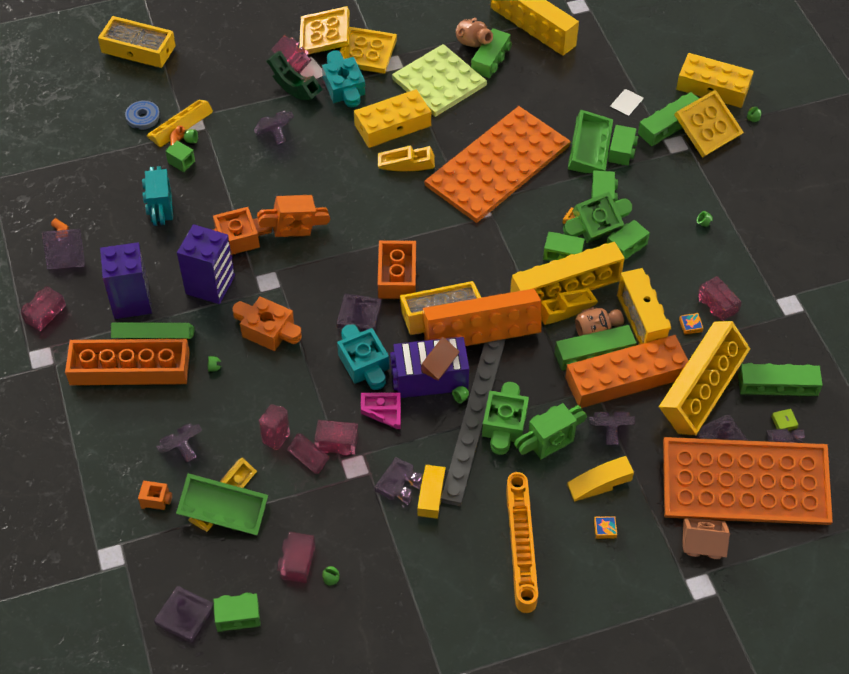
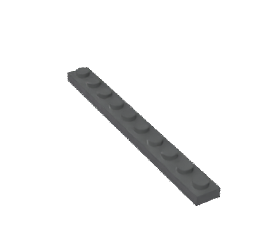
[441,339,505,507]

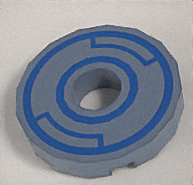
[125,101,160,130]

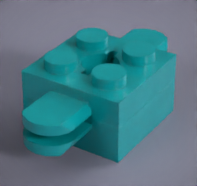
[322,51,365,107]
[142,166,173,226]
[337,324,390,390]

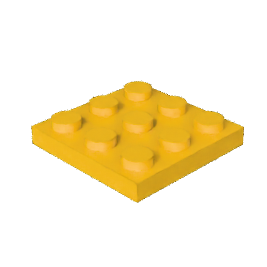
[299,6,350,56]
[340,27,397,74]
[674,90,744,158]

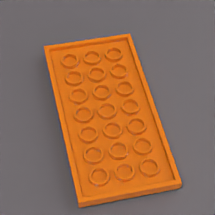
[425,106,571,223]
[663,437,833,525]

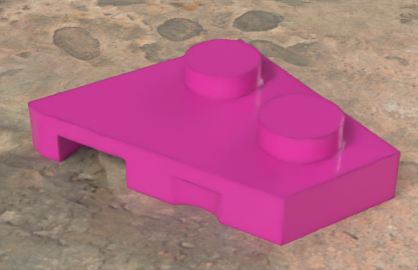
[361,393,401,429]

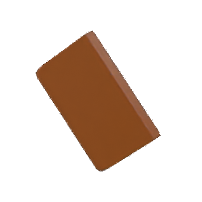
[421,337,459,381]

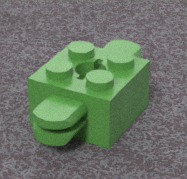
[563,192,632,243]
[482,382,529,455]
[514,403,587,459]

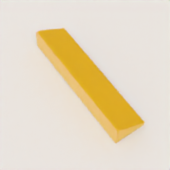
[147,100,213,147]
[188,458,257,532]

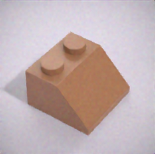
[683,518,730,559]

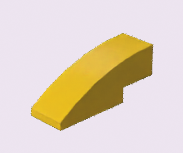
[378,146,435,171]
[541,288,598,325]
[567,456,634,502]
[417,465,446,519]

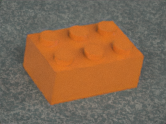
[378,241,416,299]

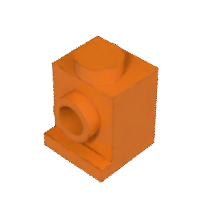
[138,481,172,510]

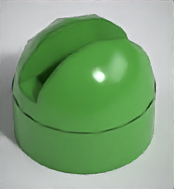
[747,107,762,122]
[184,129,198,143]
[697,211,713,227]
[208,356,221,372]
[452,386,469,404]
[322,566,340,585]

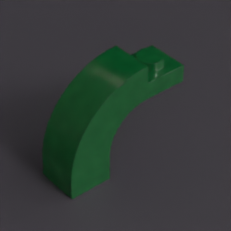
[266,51,323,100]

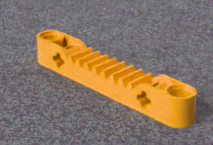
[506,472,538,613]

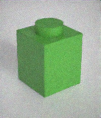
[166,141,195,172]

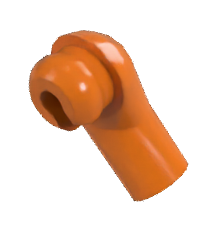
[170,125,186,145]
[51,218,69,241]

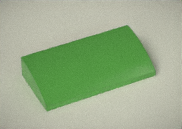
[568,110,613,173]
[111,323,195,339]
[176,473,268,535]

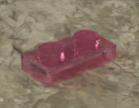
[287,433,329,474]

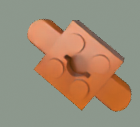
[257,195,330,237]
[213,207,272,255]
[233,296,302,351]

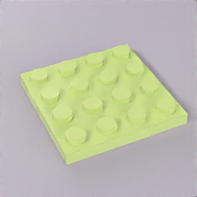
[392,44,487,117]

